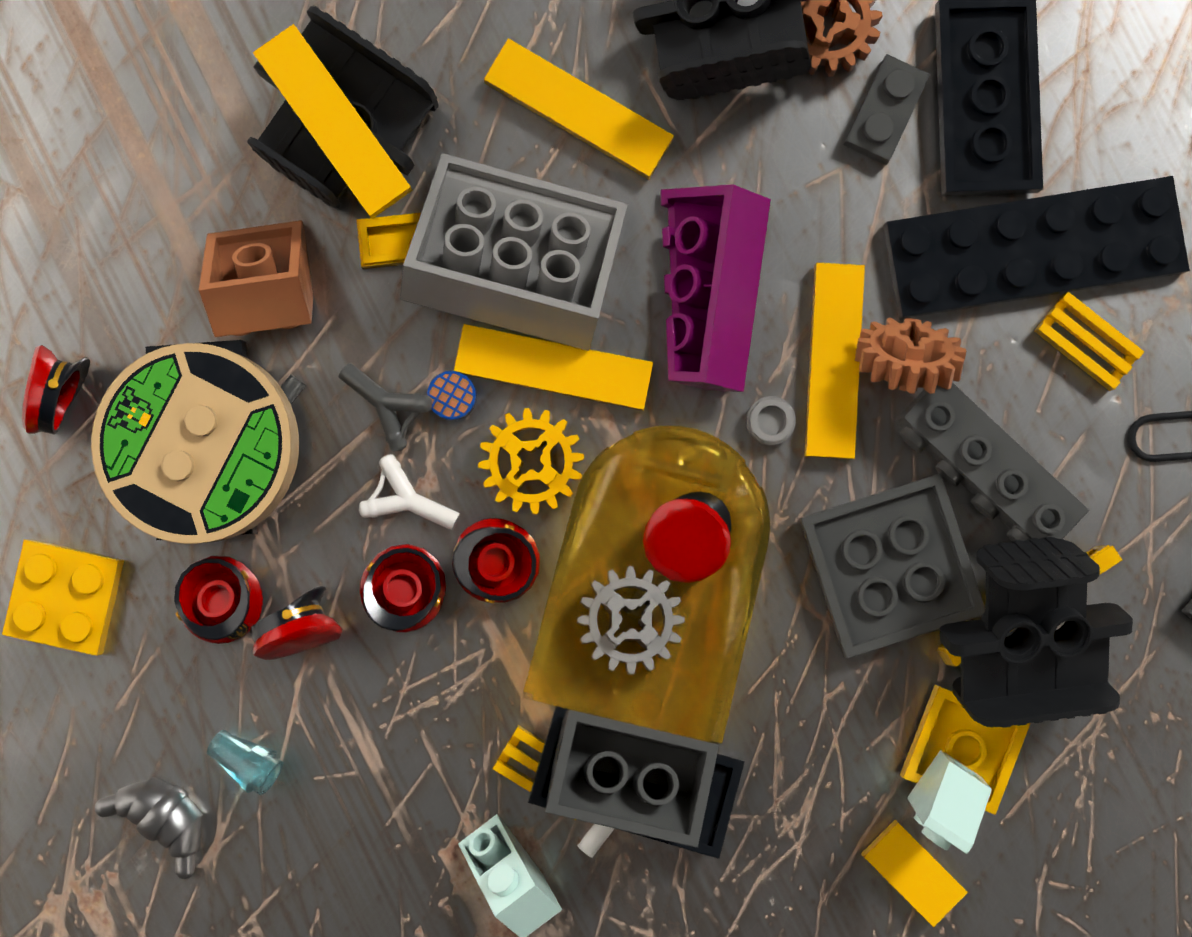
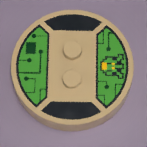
[91,343,299,544]

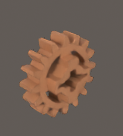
[801,0,883,77]
[855,318,967,394]

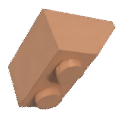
[199,220,313,337]

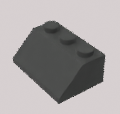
[545,709,719,848]

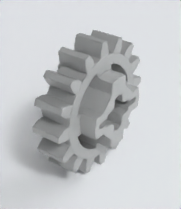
[577,566,685,675]

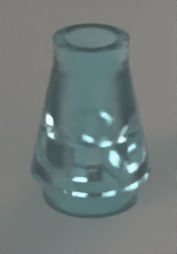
[207,729,284,795]

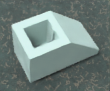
[907,750,992,854]
[458,814,562,937]

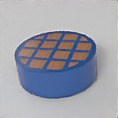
[427,371,477,420]

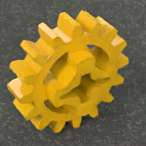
[478,408,584,514]

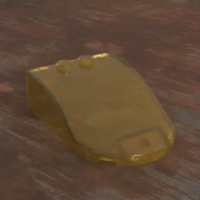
[523,425,770,745]

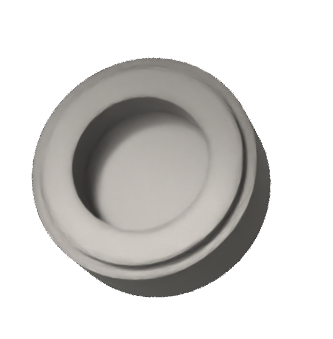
[746,396,796,446]

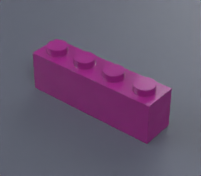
[660,184,771,392]

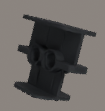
[633,0,812,100]
[247,5,439,209]
[940,537,1133,728]

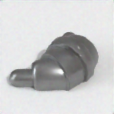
[95,777,203,879]

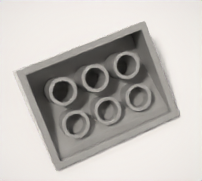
[400,153,628,351]

